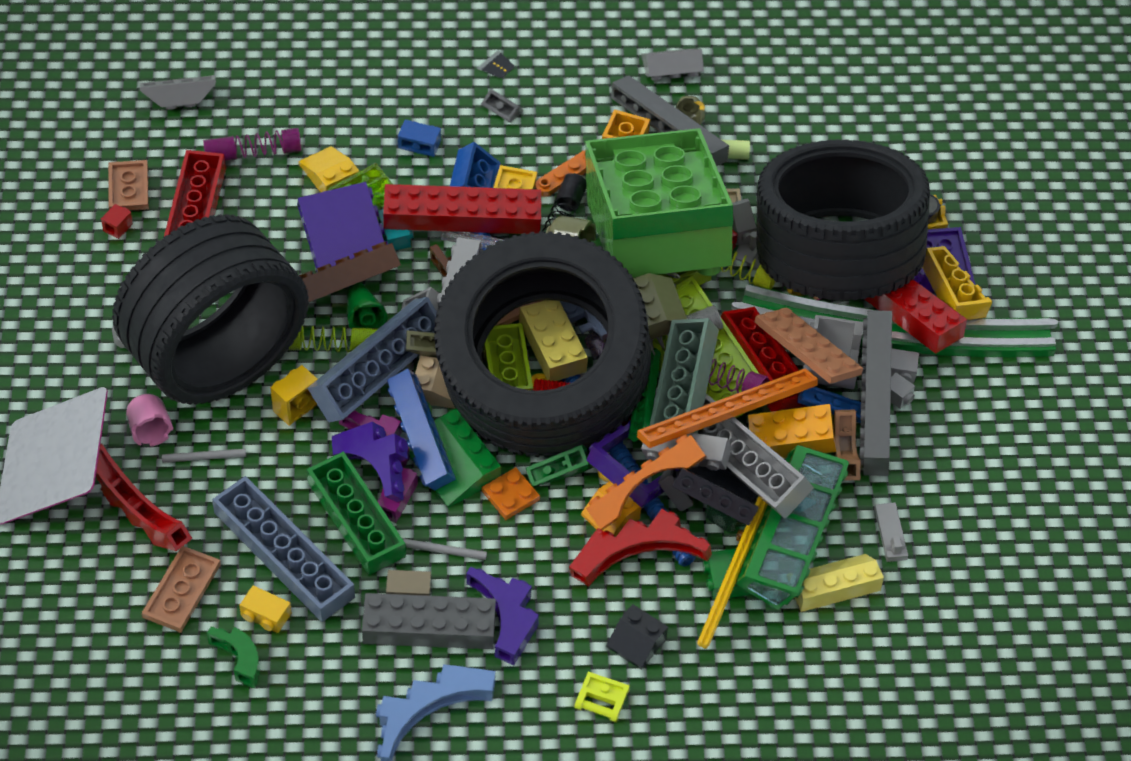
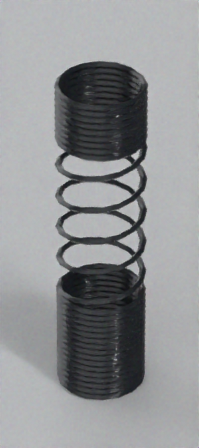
[542,173,587,233]

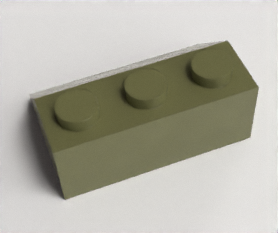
[633,273,687,340]

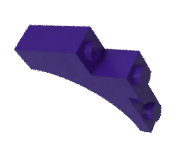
[332,422,408,502]
[466,566,539,666]

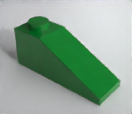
[526,445,594,487]

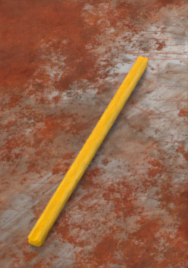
[697,496,768,649]

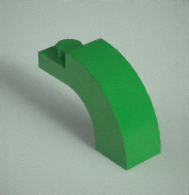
[207,626,260,689]

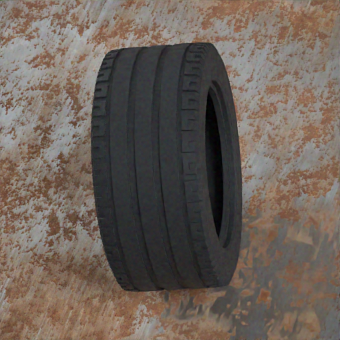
[434,231,651,457]

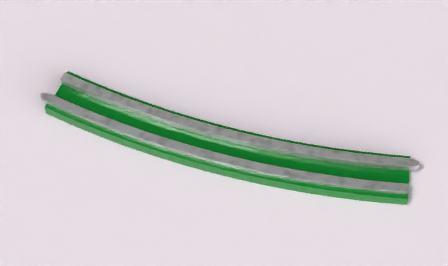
[731,284,1058,357]

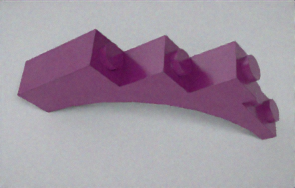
[339,410,418,523]

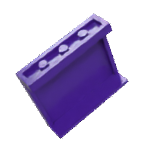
[297,182,388,272]

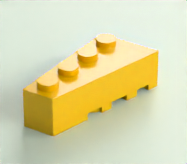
[922,246,992,320]

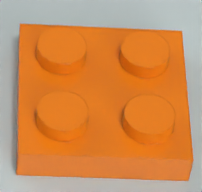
[482,467,540,520]

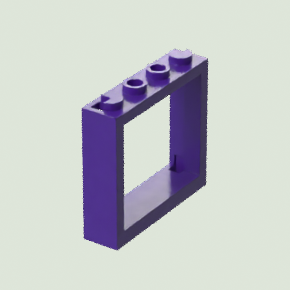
[586,420,677,508]

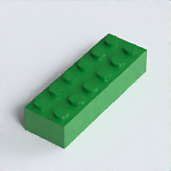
[306,451,406,575]

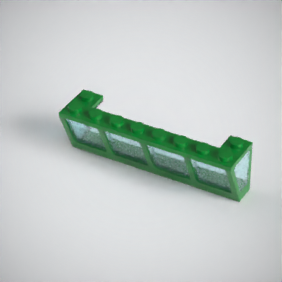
[735,445,849,610]

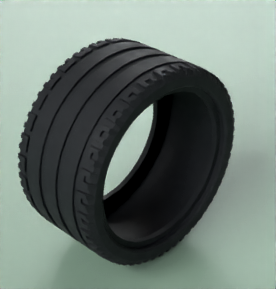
[756,139,930,301]
[112,214,309,405]

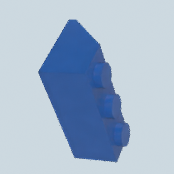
[450,142,501,188]

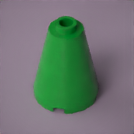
[347,283,387,329]

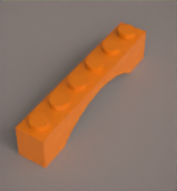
[586,434,707,530]

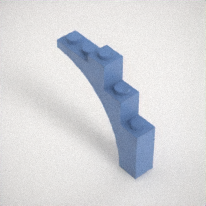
[376,664,496,761]

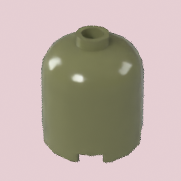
[546,216,596,243]

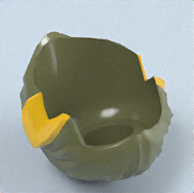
[675,96,706,125]

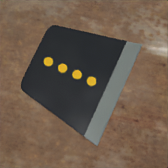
[477,50,514,78]

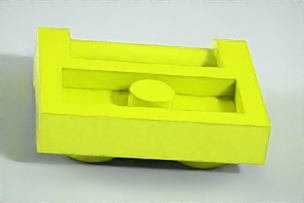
[574,672,630,722]

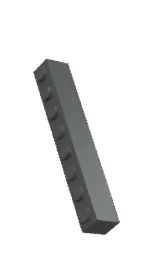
[611,75,729,166]

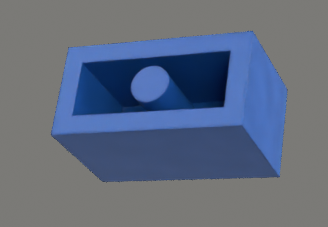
[398,120,441,157]

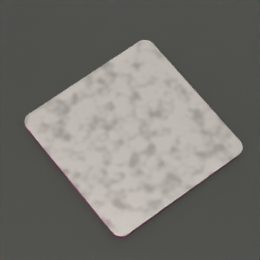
[0,387,108,525]

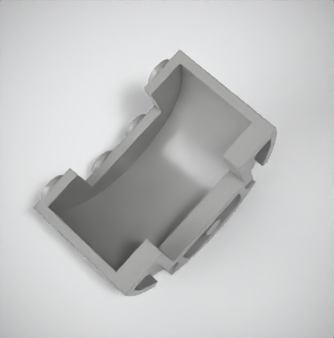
[803,315,863,389]

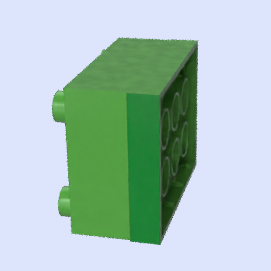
[585,128,733,278]

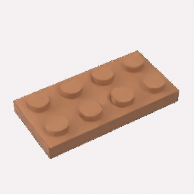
[141,546,221,633]

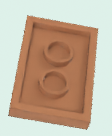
[108,160,149,210]

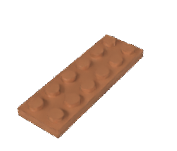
[755,308,863,384]

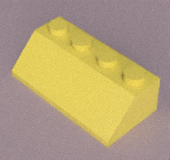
[786,554,884,612]

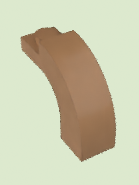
[833,410,860,480]

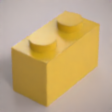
[240,585,292,633]

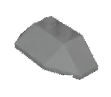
[140,75,216,109]

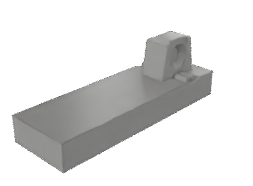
[874,502,908,562]

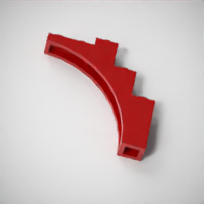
[95,443,193,551]
[569,509,712,586]

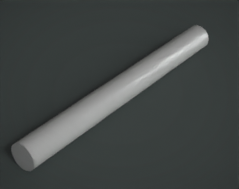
[162,449,246,463]
[403,539,487,560]

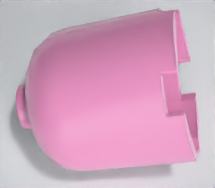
[126,394,173,446]

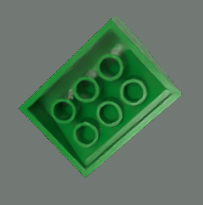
[408,409,501,508]

